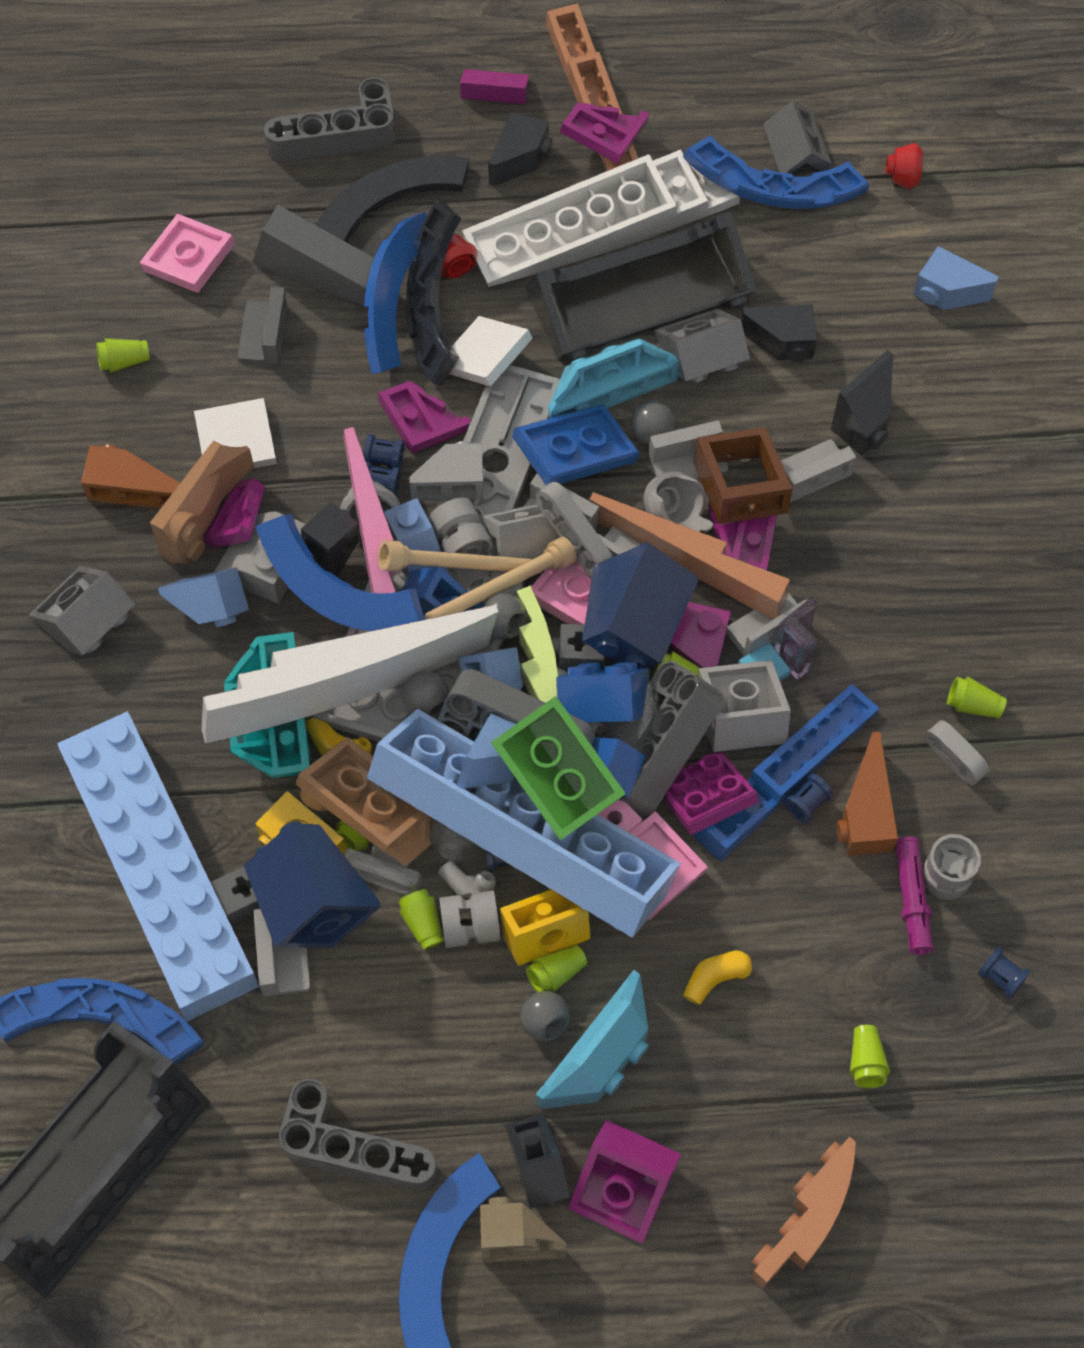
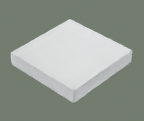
[449,316,532,386]
[194,398,277,468]

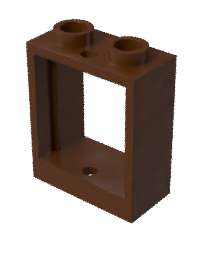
[694,427,793,524]

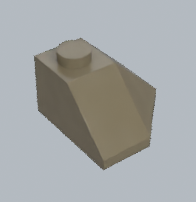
[480,1197,566,1263]

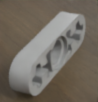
[536,482,613,577]

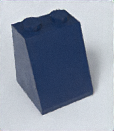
[582,542,698,668]
[244,821,381,948]

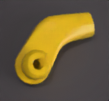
[306,717,372,755]
[682,950,752,1005]

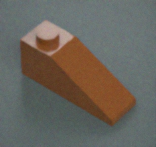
[81,445,180,509]
[837,732,898,856]

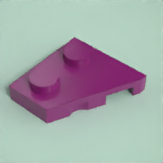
[560,102,650,164]
[378,381,471,454]
[203,478,265,548]
[707,501,777,571]
[670,602,731,668]

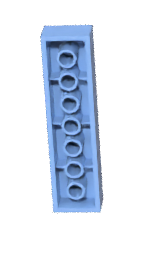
[367,709,681,938]
[57,711,259,1022]

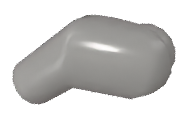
[438,860,496,898]

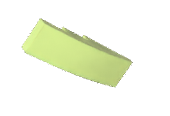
[517,586,558,703]

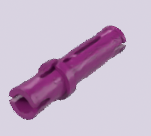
[895,837,934,955]

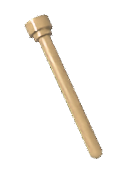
[424,537,577,620]
[378,540,542,574]

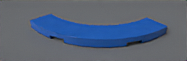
[683,135,870,209]
[364,212,426,374]
[255,514,425,631]
[0,978,204,1064]
[399,1153,501,1348]

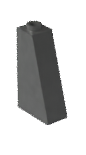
[252,205,374,307]

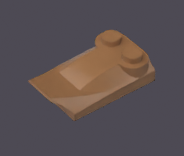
[150,440,254,564]
[296,737,433,867]

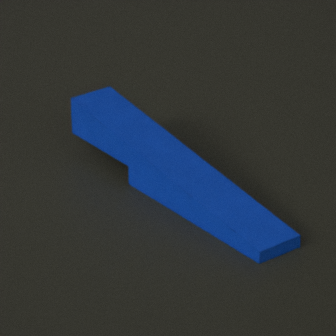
[693,684,880,862]

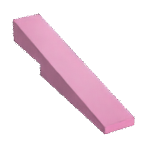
[343,427,403,593]

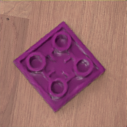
[663,751,759,835]

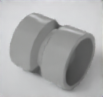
[429,497,492,555]
[923,834,981,900]
[439,890,500,948]

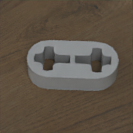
[925,720,989,786]

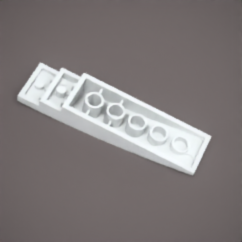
[462,150,740,287]
[202,605,498,743]

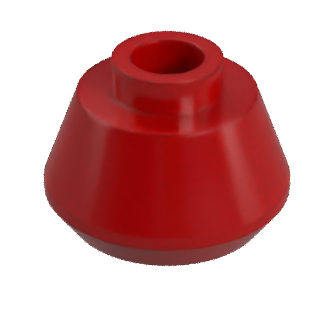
[885,143,923,190]
[441,234,478,279]

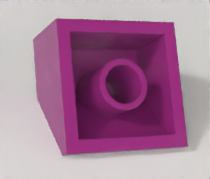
[567,1120,681,1244]

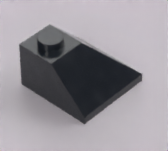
[830,350,893,456]

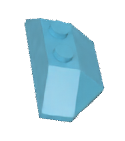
[548,338,679,419]
[536,970,649,1109]

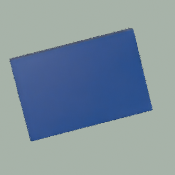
[512,404,640,485]

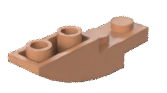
[750,1137,856,1289]

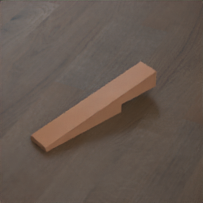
[546,3,639,172]
[589,492,790,620]

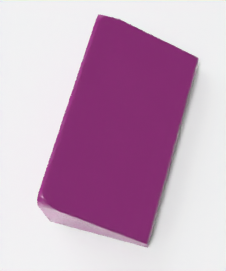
[460,69,529,104]

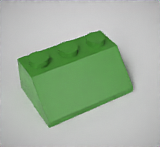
[491,696,626,841]

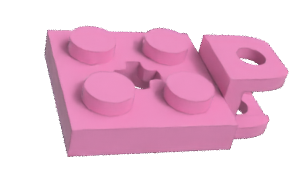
[598,799,708,920]

